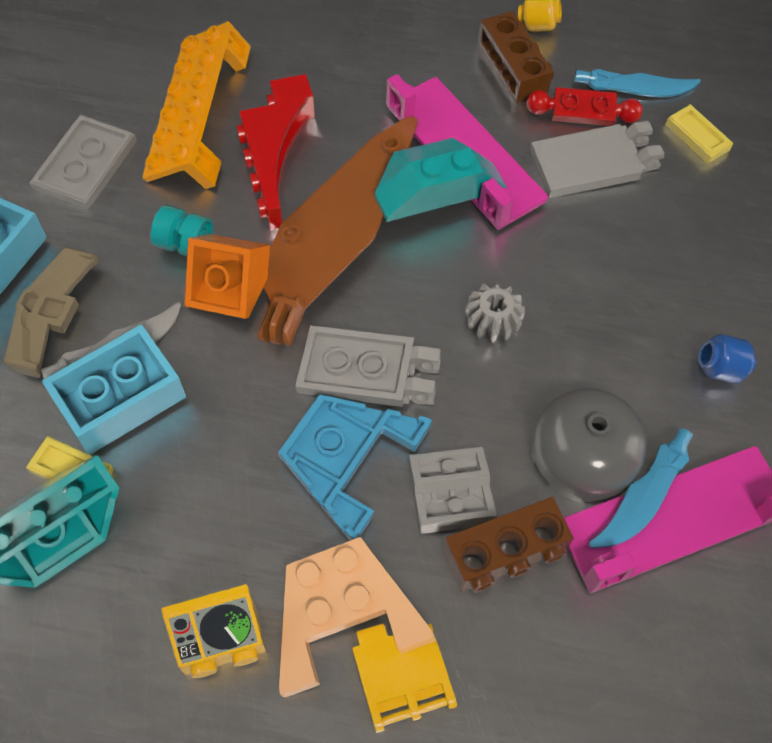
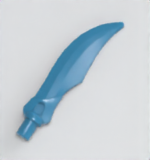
[574,69,701,97]
[589,428,693,548]

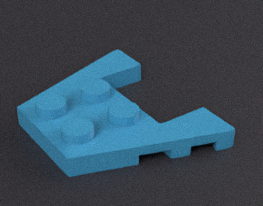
[278,394,432,540]

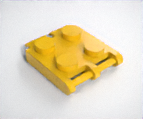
[352,612,457,733]

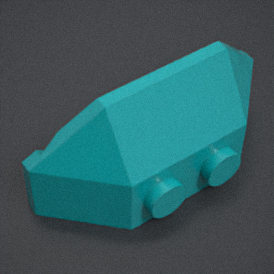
[374,138,507,222]
[0,455,120,588]

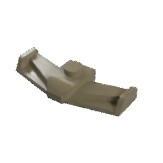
[3,247,99,378]

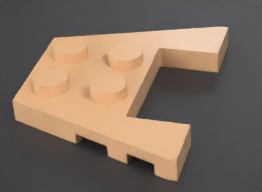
[279,537,437,698]

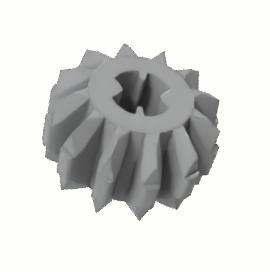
[465,281,525,343]

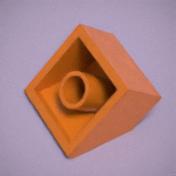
[184,234,270,319]

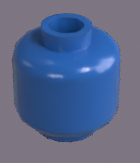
[698,334,757,384]

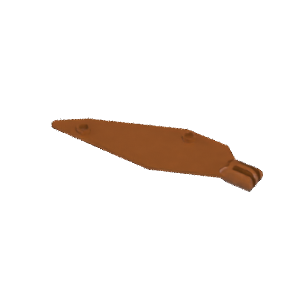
[257,116,418,347]

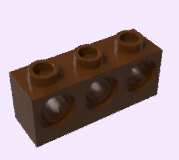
[478,11,554,104]
[442,496,574,593]

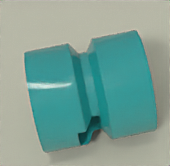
[150,205,214,257]

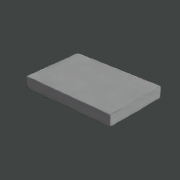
[29,115,137,210]

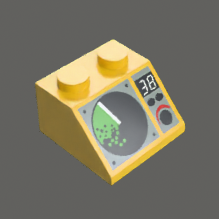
[162,584,266,678]

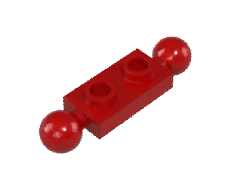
[526,87,643,126]

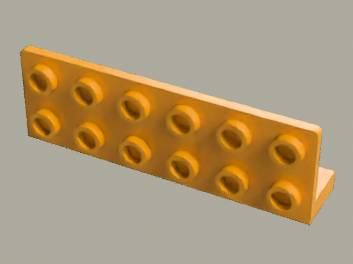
[142,21,251,189]

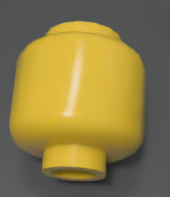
[518,0,562,33]

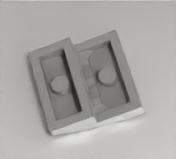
[409,446,498,534]

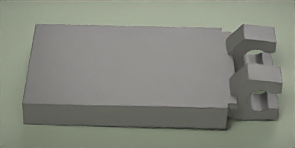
[530,121,665,199]
[295,325,441,407]

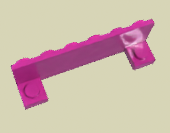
[386,74,548,230]
[564,446,772,594]

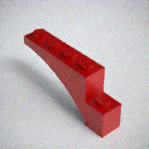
[236,74,315,230]

